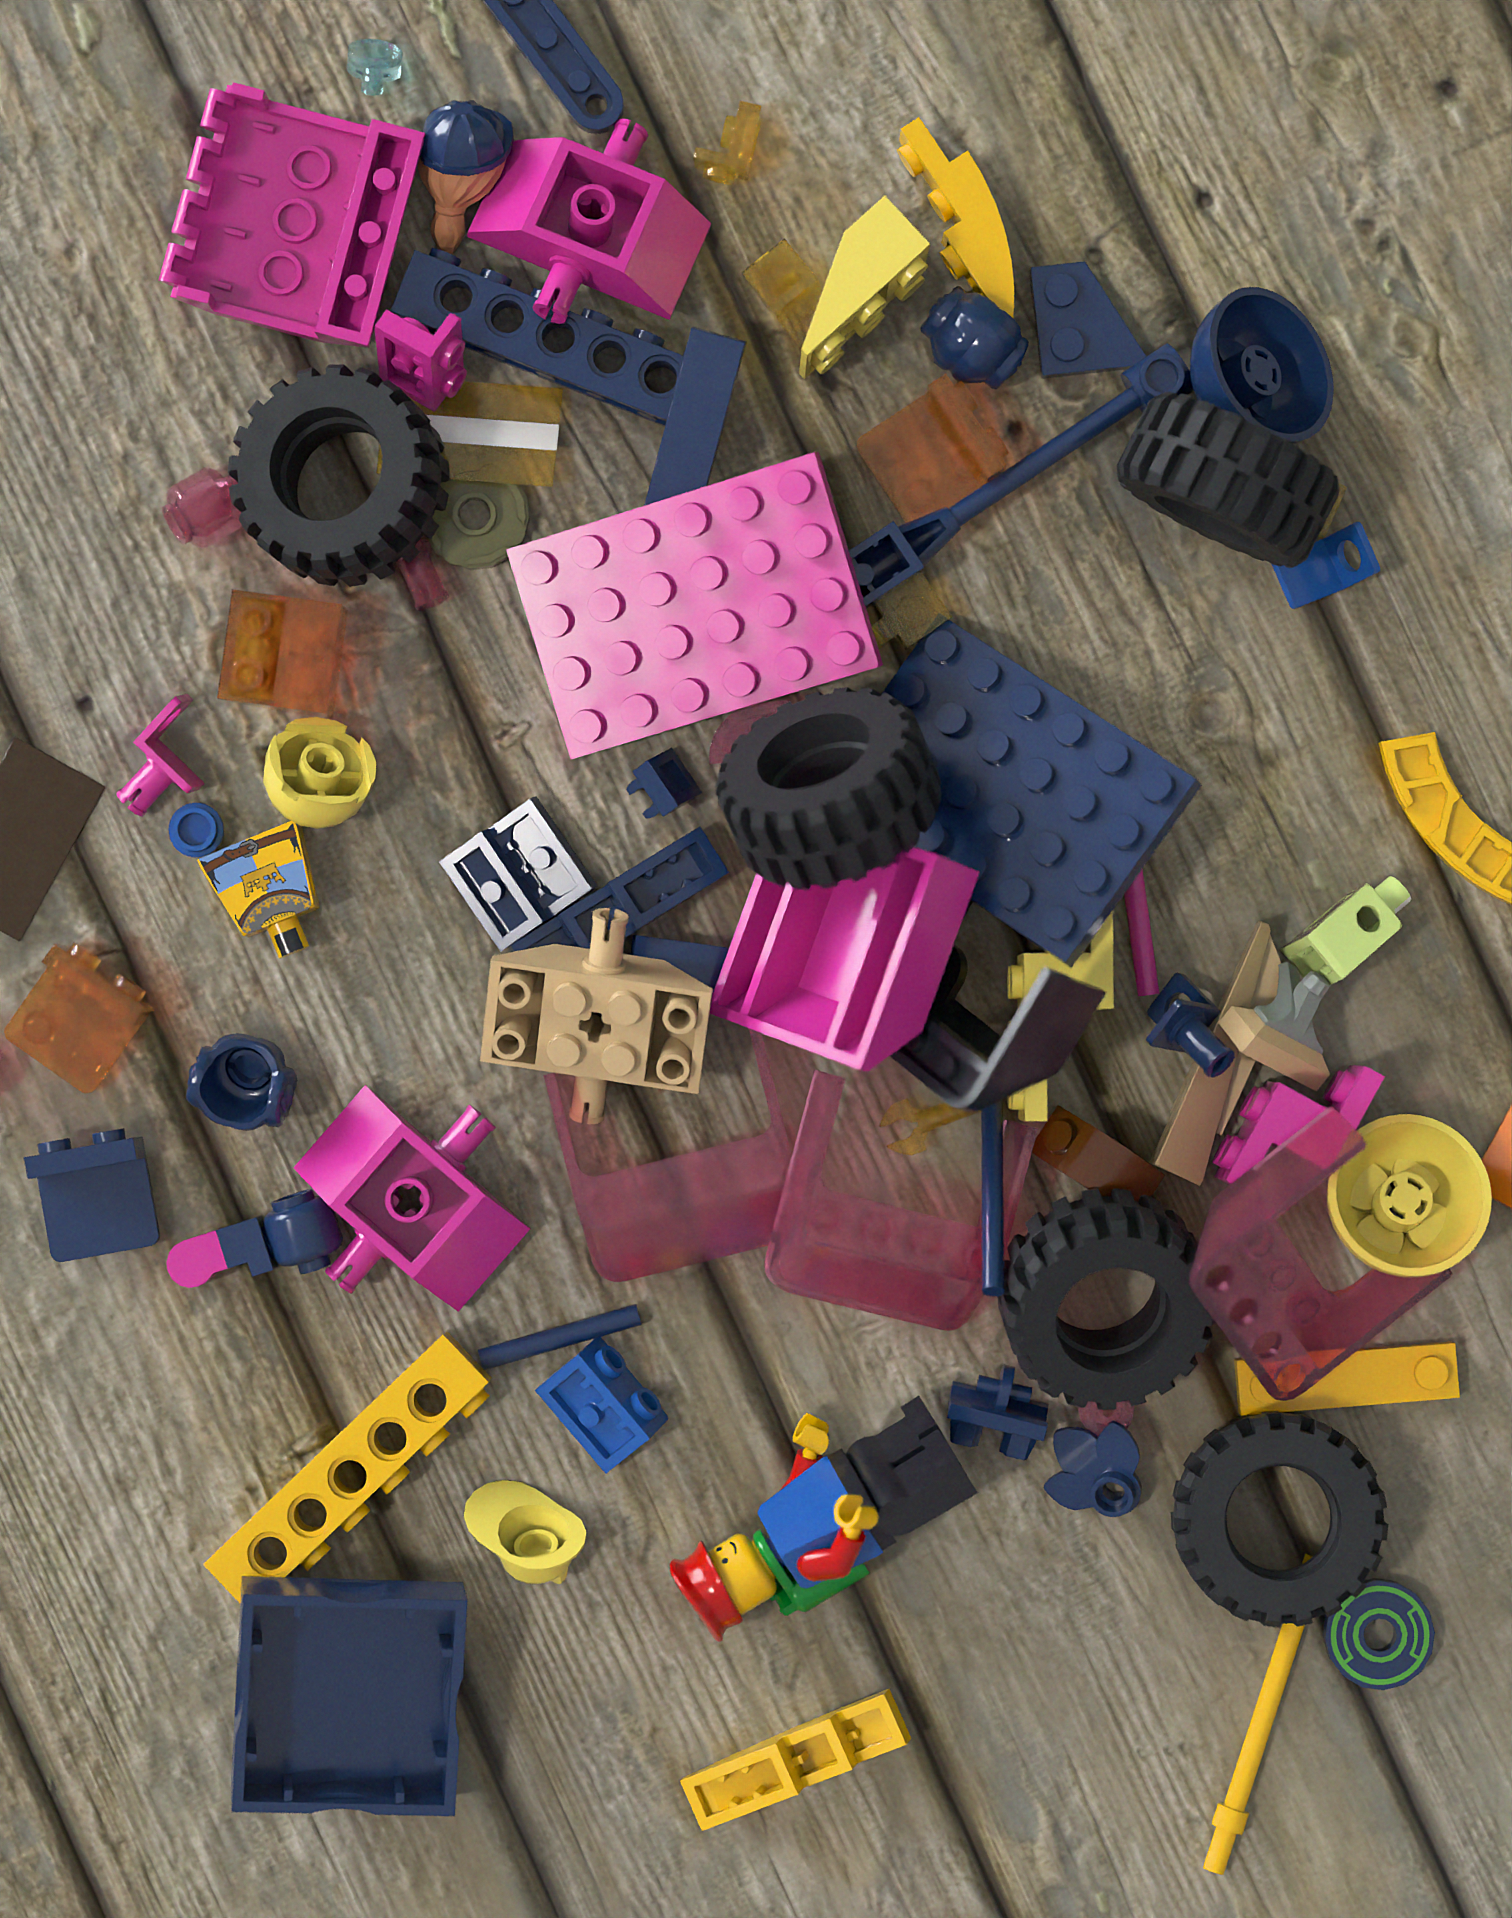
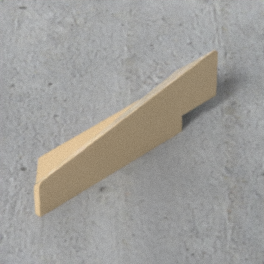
[1149,921,1281,1186]

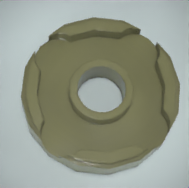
[426,460,530,570]

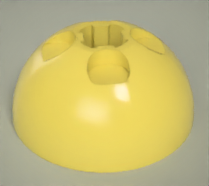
[1327,1114,1492,1277]

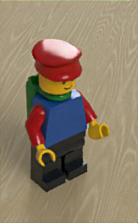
[669,1395,978,1642]

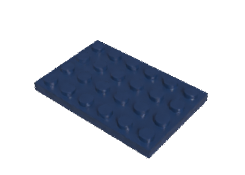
[881,614,1202,968]

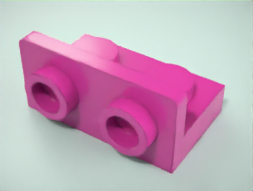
[374,310,467,412]

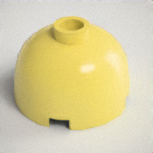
[263,717,377,829]

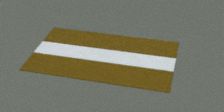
[376,381,563,487]

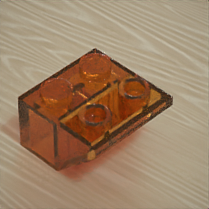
[217,589,348,718]

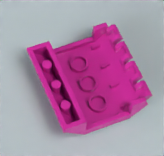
[158,82,426,348]

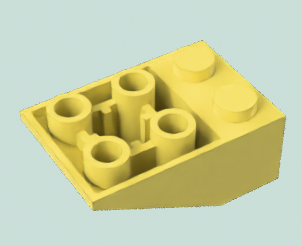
[799,196,930,379]

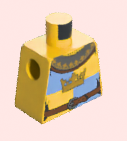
[197,821,320,959]

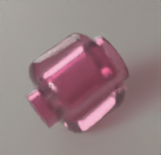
[162,467,242,549]

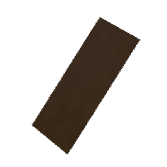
[0,737,105,942]

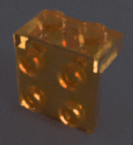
[856,373,1009,523]
[4,942,154,1093]

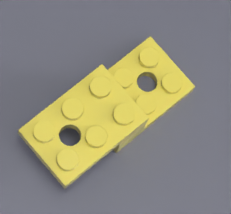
[1007,911,1114,1121]

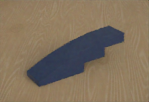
[509,826,729,952]

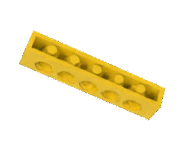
[203,1331,492,1603]

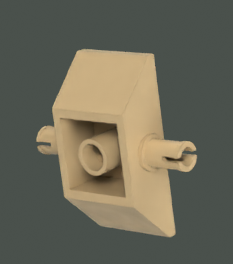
[480,908,712,1124]

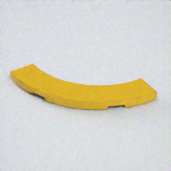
[1378,732,1512,905]

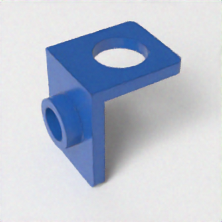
[1272,522,1380,609]

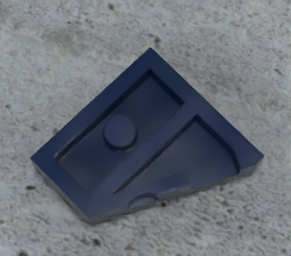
[1029,261,1146,379]

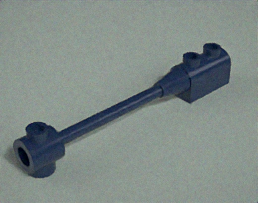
[849,343,1194,609]

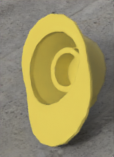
[464,1480,587,1584]

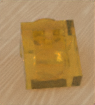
[693,101,763,185]

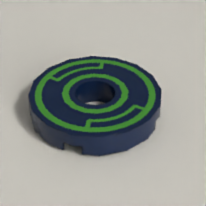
[1323,1578,1435,1690]

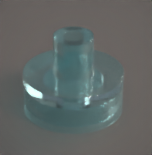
[346,39,403,96]

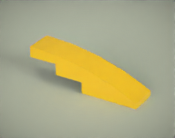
[680,1688,912,1831]

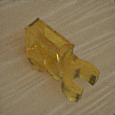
[871,572,952,650]

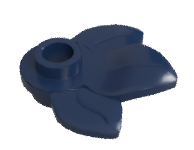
[1043,1421,1142,1517]

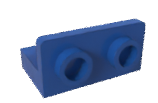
[535,1337,668,1474]

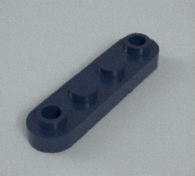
[482,0,624,134]

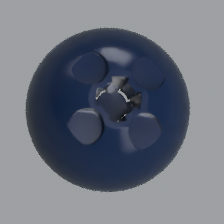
[1190,287,1334,444]

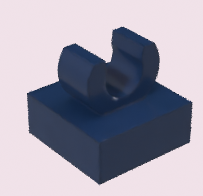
[626,748,703,819]

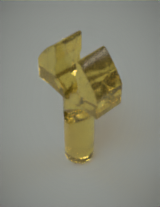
[879,1098,981,1155]

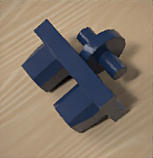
[947,1364,1049,1461]

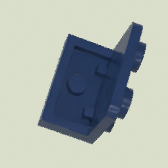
[24,1128,160,1262]

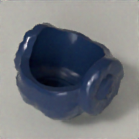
[920,286,1029,389]
[186,1033,298,1131]

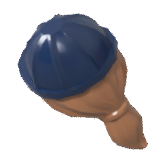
[418,100,514,255]

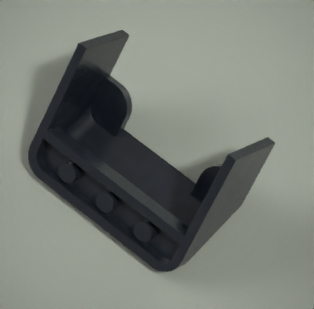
[890,900,1107,1113]

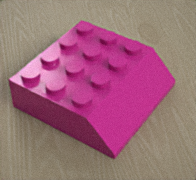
[710,847,979,1072]

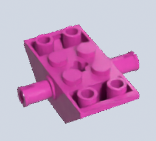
[467,119,711,324]
[293,1085,531,1312]

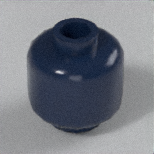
[263,1189,343,1274]

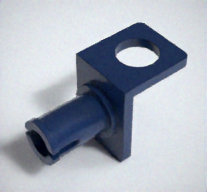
[1146,973,1235,1078]

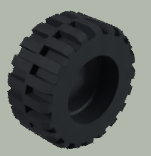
[227,364,450,587]
[1117,392,1340,568]
[716,687,942,890]
[997,1188,1218,1410]
[1171,1411,1388,1628]

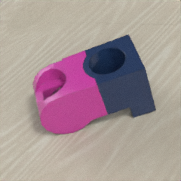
[166,1216,278,1288]

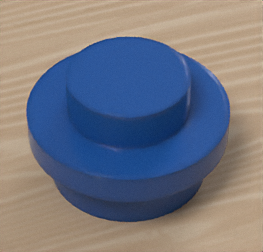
[169,803,224,858]

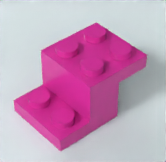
[1212,1065,1385,1191]

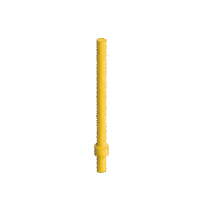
[1203,1553,1313,1875]

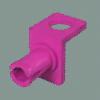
[116,694,204,817]

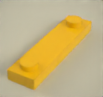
[1234,1341,1460,1416]

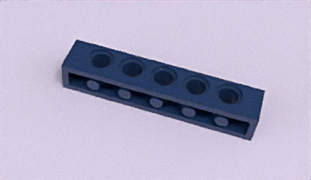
[390,248,686,427]

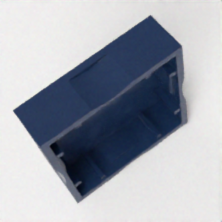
[231,1576,468,1816]

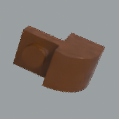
[1028,1105,1165,1202]

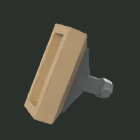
[1218,962,1330,1091]

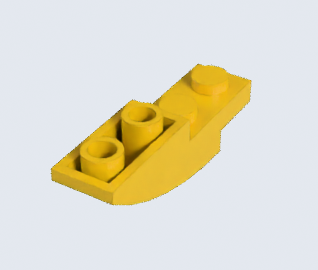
[897,117,1014,318]

